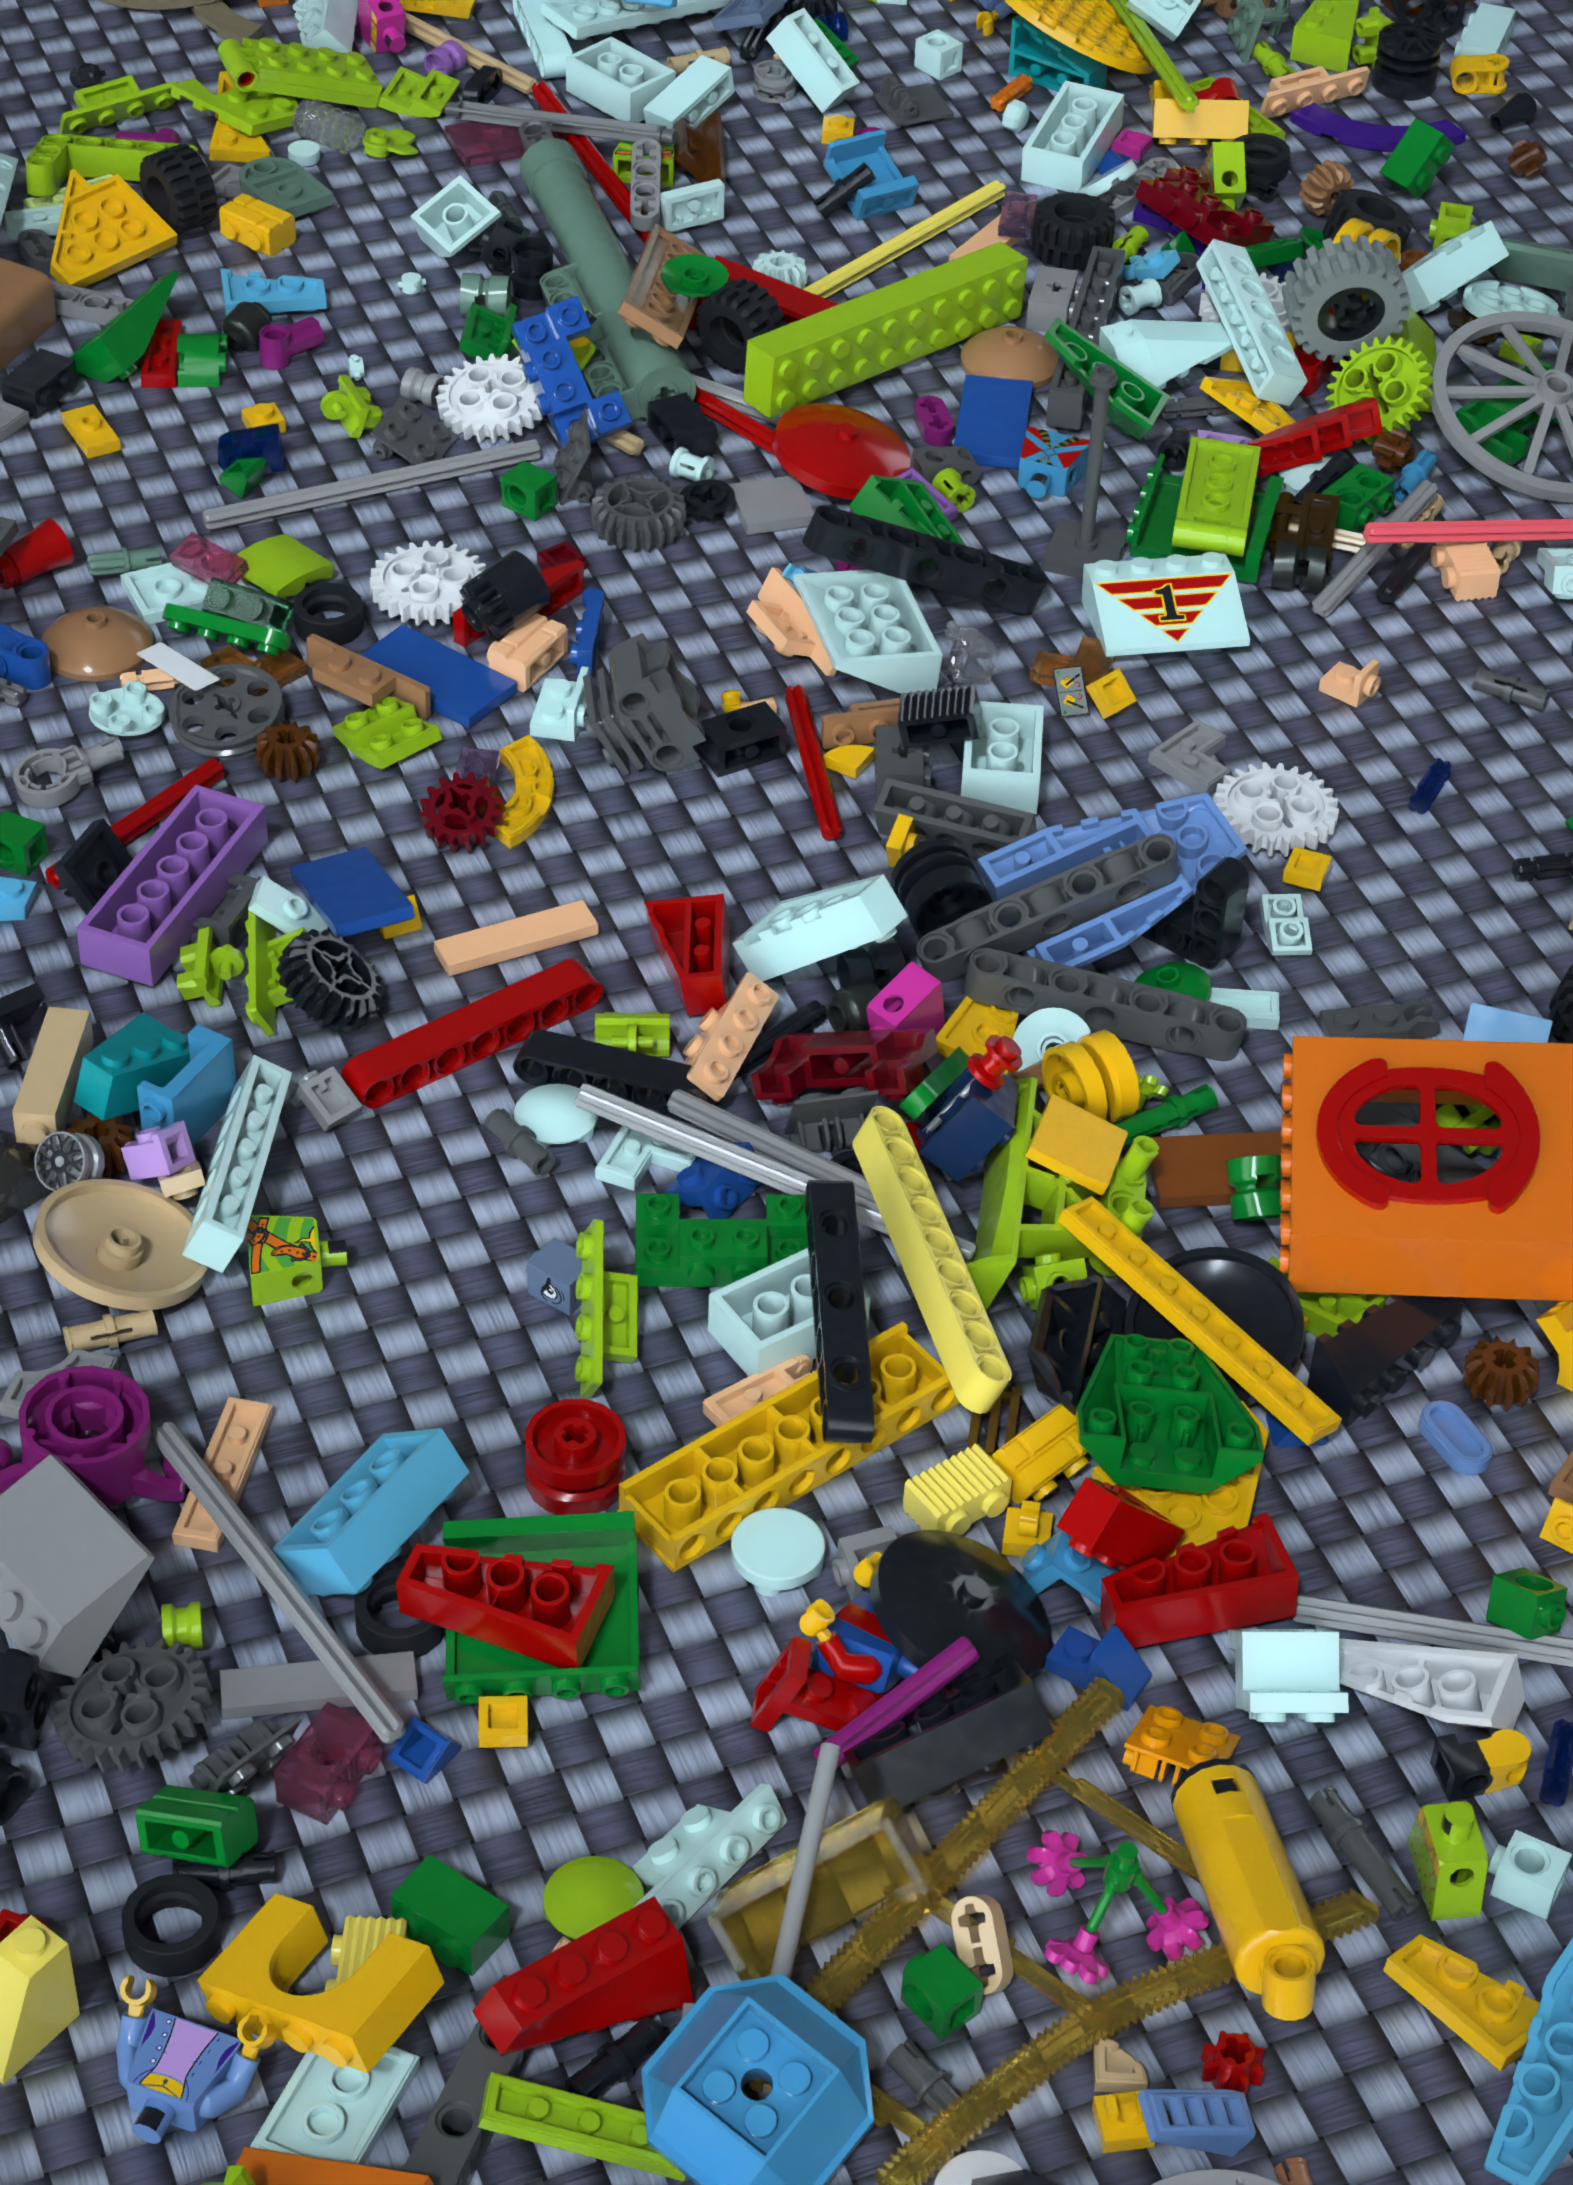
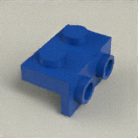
[664,1142,761,1219]

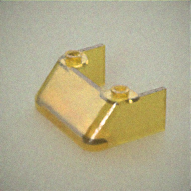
[707,1795,933,1981]

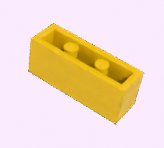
[1151,99,1249,145]

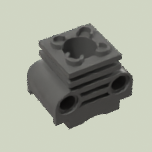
[581,633,706,777]

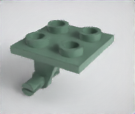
[1227,0,1291,63]

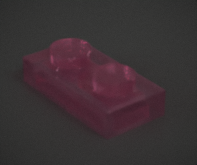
[169,532,249,594]

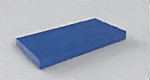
[954,375,1033,469]
[361,624,517,729]
[290,847,415,938]

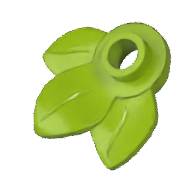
[362,128,418,158]

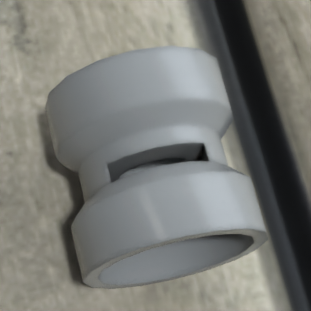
[400,366,445,409]

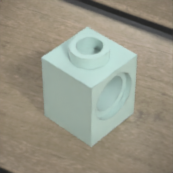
[914,29,963,81]
[1488,1830,1572,1920]

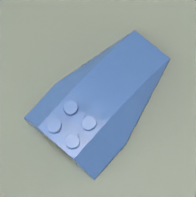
[977,792,1247,968]

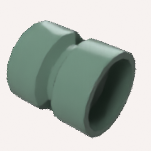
[460,273,512,317]

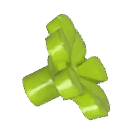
[1136,1073,1169,1113]

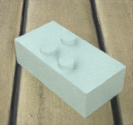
[1021,80,1125,193]

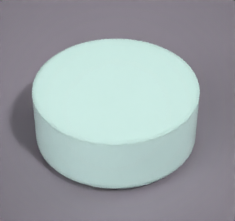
[288,140,320,167]

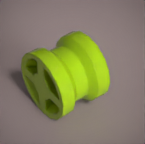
[161,1601,204,1650]

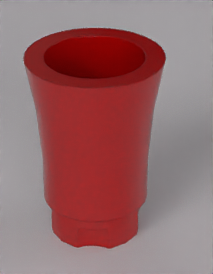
[0,518,74,589]

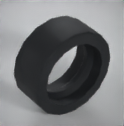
[1233,133,1291,182]
[293,582,364,646]
[355,1568,446,1658]
[122,1874,221,1977]

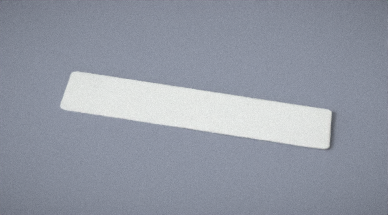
[137,642,220,691]

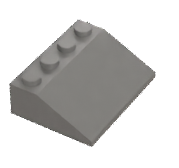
[0,1454,155,1679]

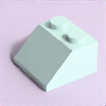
[410,175,502,257]

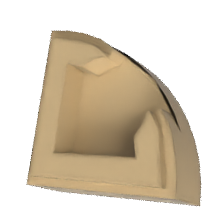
[1093,2036,1148,2093]

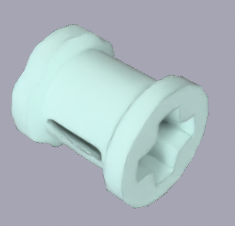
[1118,278,1162,316]
[669,447,715,481]

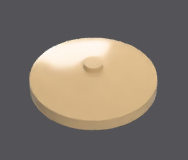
[32,1179,208,1311]

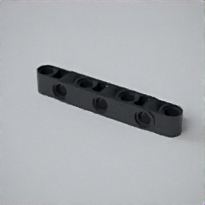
[802,505,1048,614]
[805,1180,874,1443]

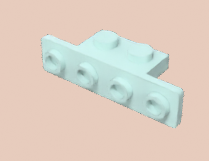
[633,1783,787,1930]

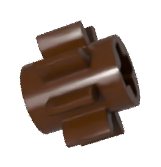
[1508,138,1548,179]
[1372,427,1416,474]

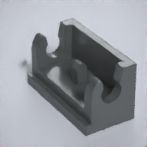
[191,873,262,949]

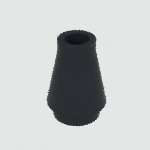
[1490,92,1537,131]
[1157,427,1190,470]

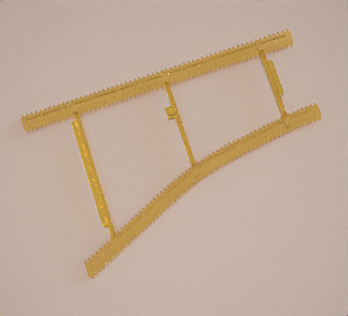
[745,1677,1380,2185]

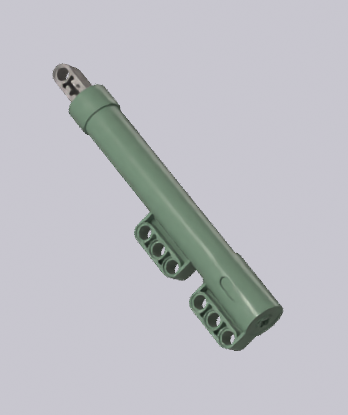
[519,119,696,421]

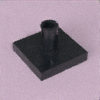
[53,818,133,915]
[0,982,45,1068]

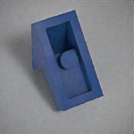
[1044,1624,1152,1711]

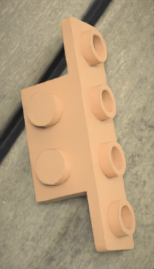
[1260,66,1371,118]
[746,567,837,677]
[683,972,779,1102]

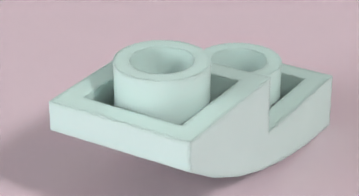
[1259,894,1313,955]

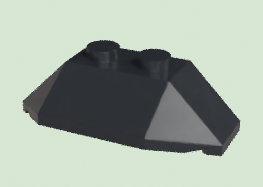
[1027,1275,1127,1416]

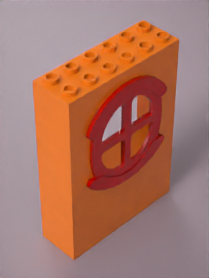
[1279,1036,1573,1301]

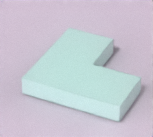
[595,1126,698,1191]

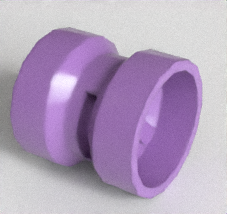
[424,40,467,76]

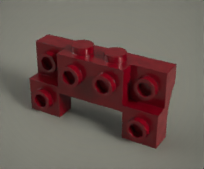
[1135,165,1275,247]
[751,1027,938,1104]

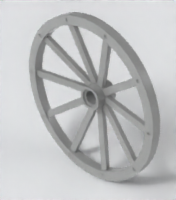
[1429,311,1573,503]

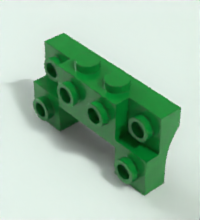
[1455,358,1573,466]
[635,1193,808,1287]

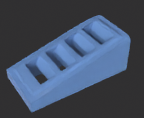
[1137,2089,1256,2157]

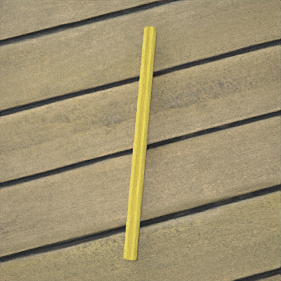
[803,180,1006,299]

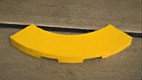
[496,735,554,849]

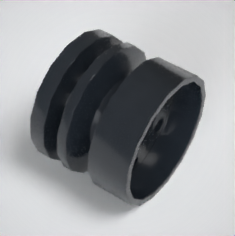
[1372,22,1442,101]
[891,838,992,939]

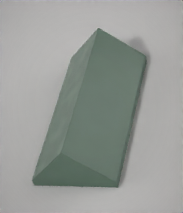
[1493,239,1573,292]

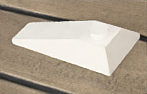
[1339,1638,1525,1730]

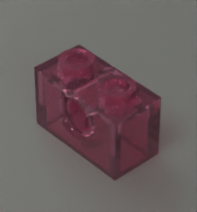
[274,1702,382,1825]

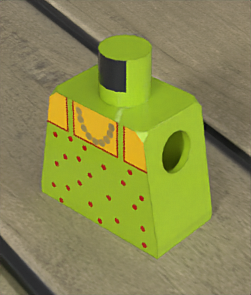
[1407,1801,1488,1921]

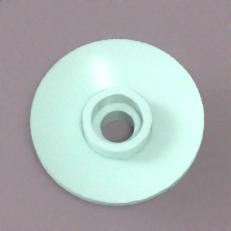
[1013,1007,1091,1088]

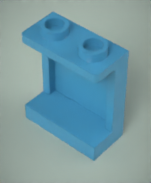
[823,129,920,221]
[137,1024,236,1147]

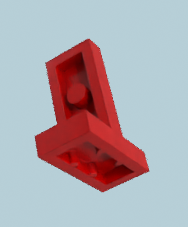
[750,1636,884,1733]

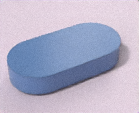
[1418,1400,1493,1475]

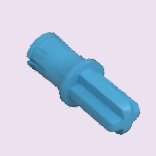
[1393,449,1437,503]

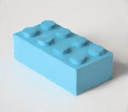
[271,1428,470,1597]

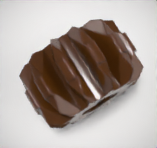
[255,721,320,783]
[64,1112,135,1179]
[1463,1335,1540,1412]

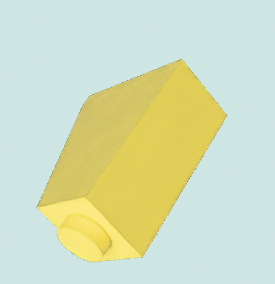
[0,1915,80,2085]

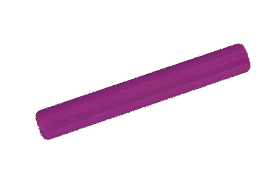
[813,1636,980,1768]

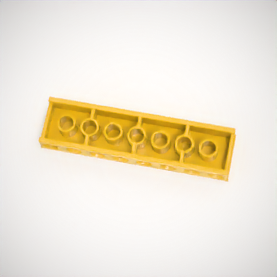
[617,1321,959,1573]

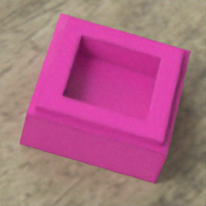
[1111,129,1153,161]

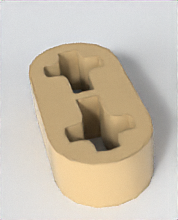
[951,1895,1013,1995]

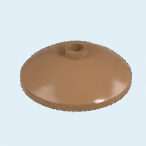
[960,326,1059,389]
[41,606,154,682]

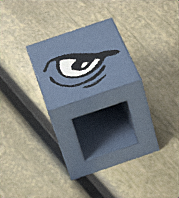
[526,1238,581,1316]

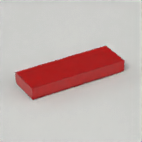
[141,320,183,388]

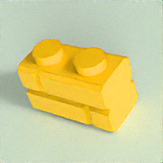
[219,193,296,257]
[990,1404,1090,1505]

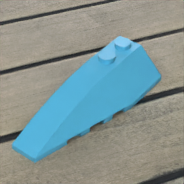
[1484,1938,1573,2185]

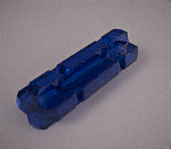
[1408,758,1452,814]
[1539,1719,1573,1807]

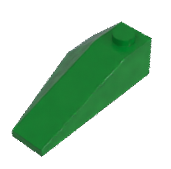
[68,270,178,384]
[1044,318,1170,441]

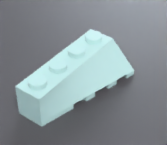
[292,0,358,54]

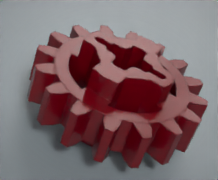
[419,772,506,853]

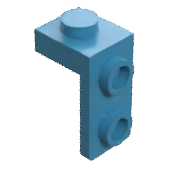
[1021,1530,1121,1606]

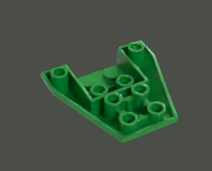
[1075,1333,1264,1494]

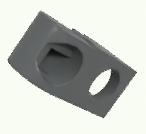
[910,446,981,486]

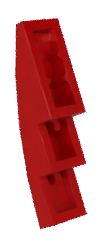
[1247,396,1383,477]
[453,560,584,648]

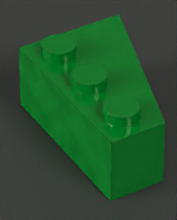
[849,475,966,562]

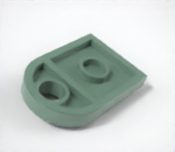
[239,157,334,218]

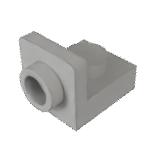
[291,1066,362,1132]
[832,1525,897,1600]

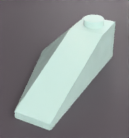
[1099,319,1234,390]

